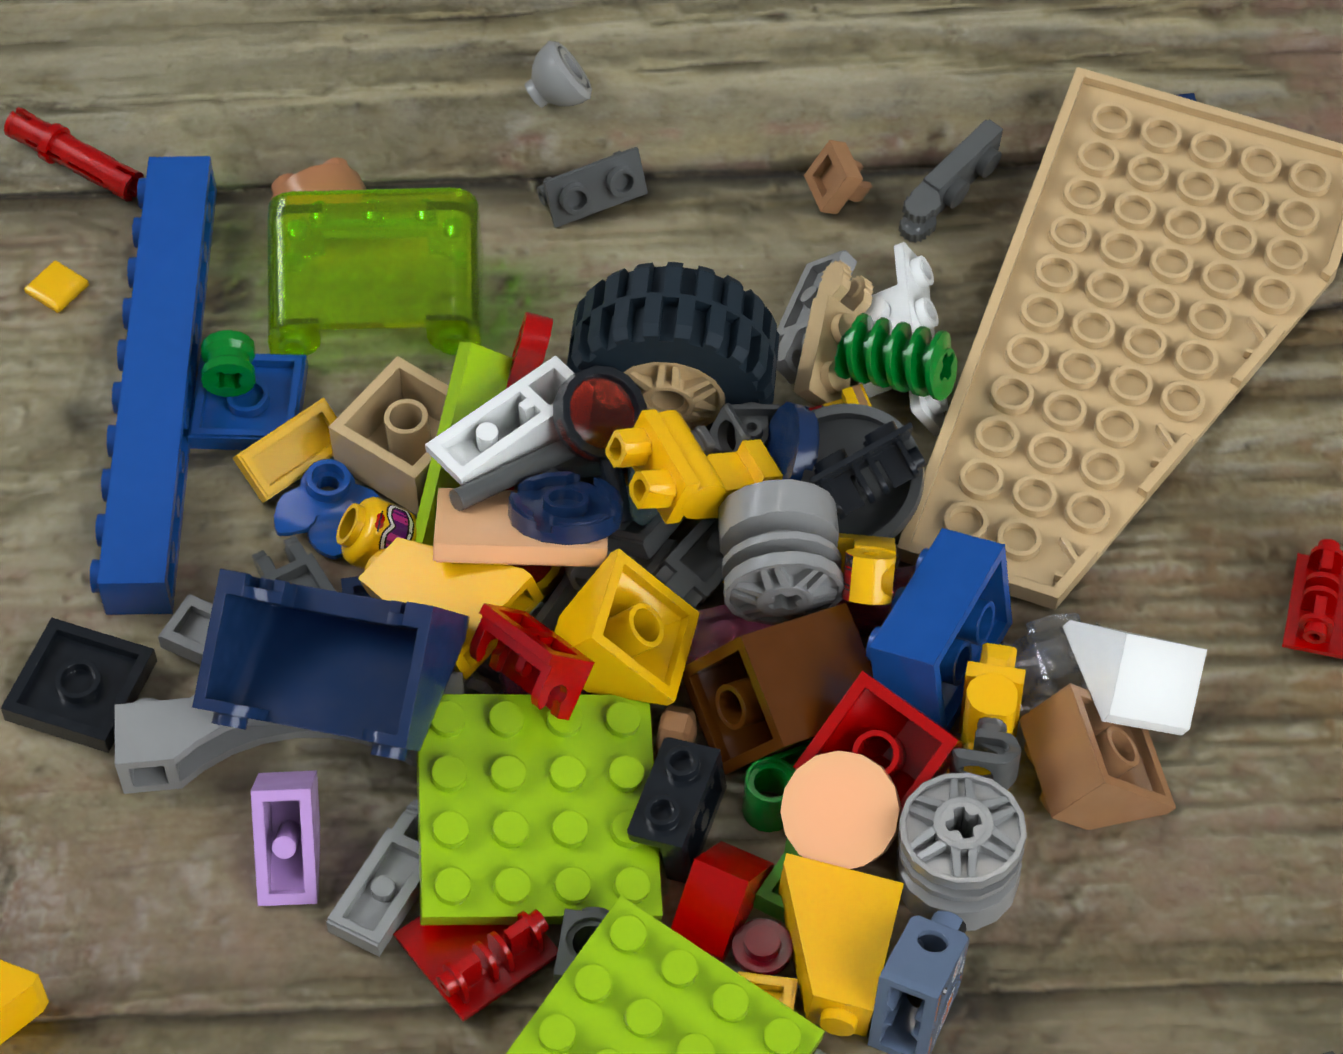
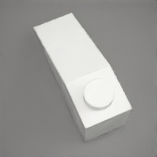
[425,355,593,485]

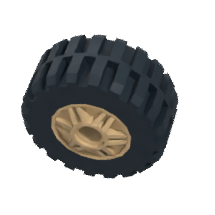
[567,262,779,431]

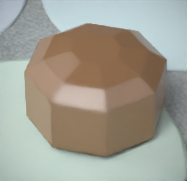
[655,705,697,758]

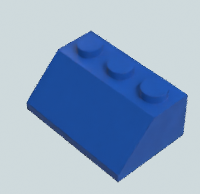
[866,528,1013,732]

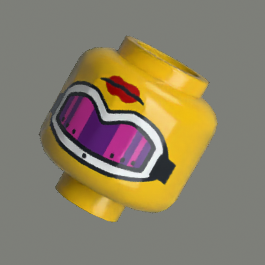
[336,497,417,570]

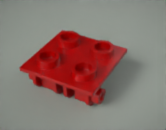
[1282,539,1343,659]
[393,909,558,1022]

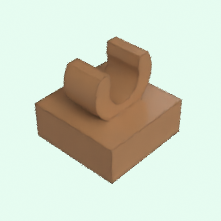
[804,140,872,215]

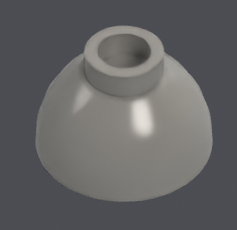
[525,41,592,108]

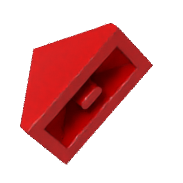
[671,841,774,963]

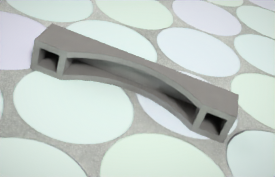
[115,672,465,794]

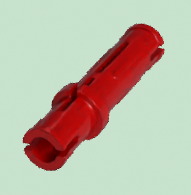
[4,107,144,202]

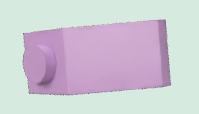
[251,770,320,906]

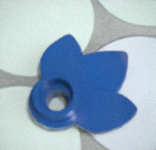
[274,459,380,559]

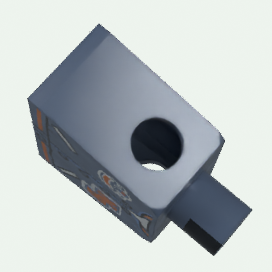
[867,911,970,1054]

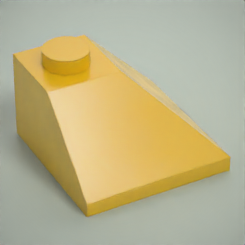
[554,548,700,706]

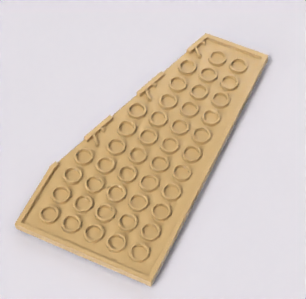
[896,67,1343,610]

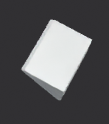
[1062,620,1207,736]

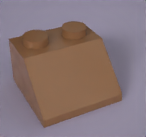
[1019,683,1176,830]

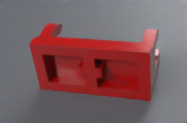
[469,603,595,720]

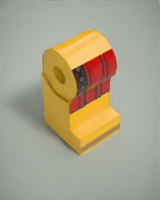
[837,533,896,605]

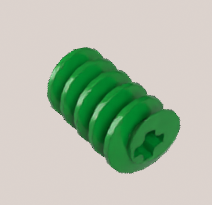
[834,313,958,401]

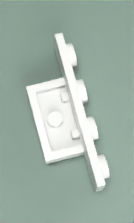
[859,242,948,436]

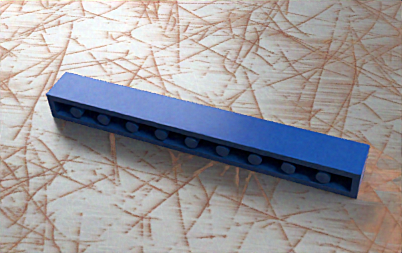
[90,156,217,615]

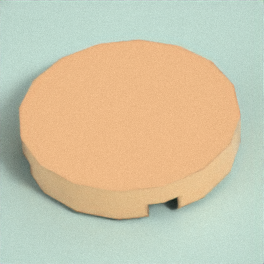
[780,750,902,869]

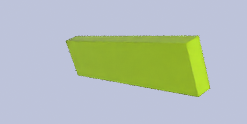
[415,342,513,546]

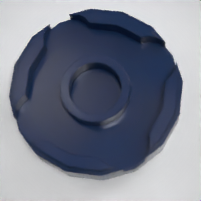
[765,401,820,481]
[508,471,623,545]

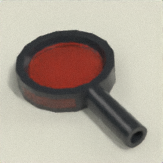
[553,365,647,524]

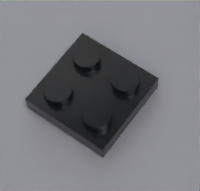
[1,617,157,753]

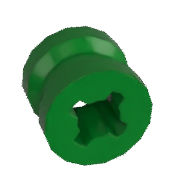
[201,330,256,397]

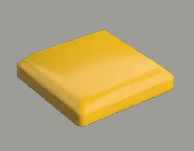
[24,260,89,313]

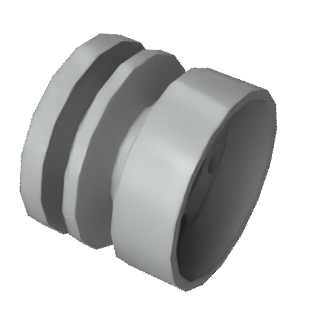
[718,479,844,625]
[895,772,1027,931]

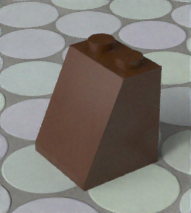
[682,603,873,775]

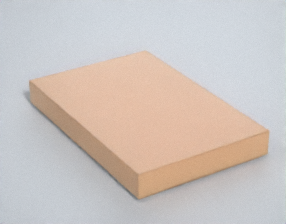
[433,488,608,567]

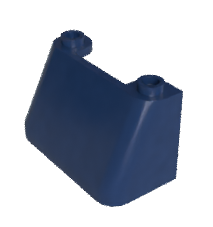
[192,568,470,761]

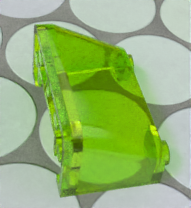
[267,187,484,356]

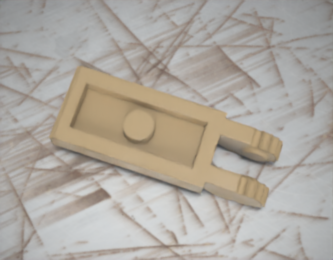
[793,260,874,406]

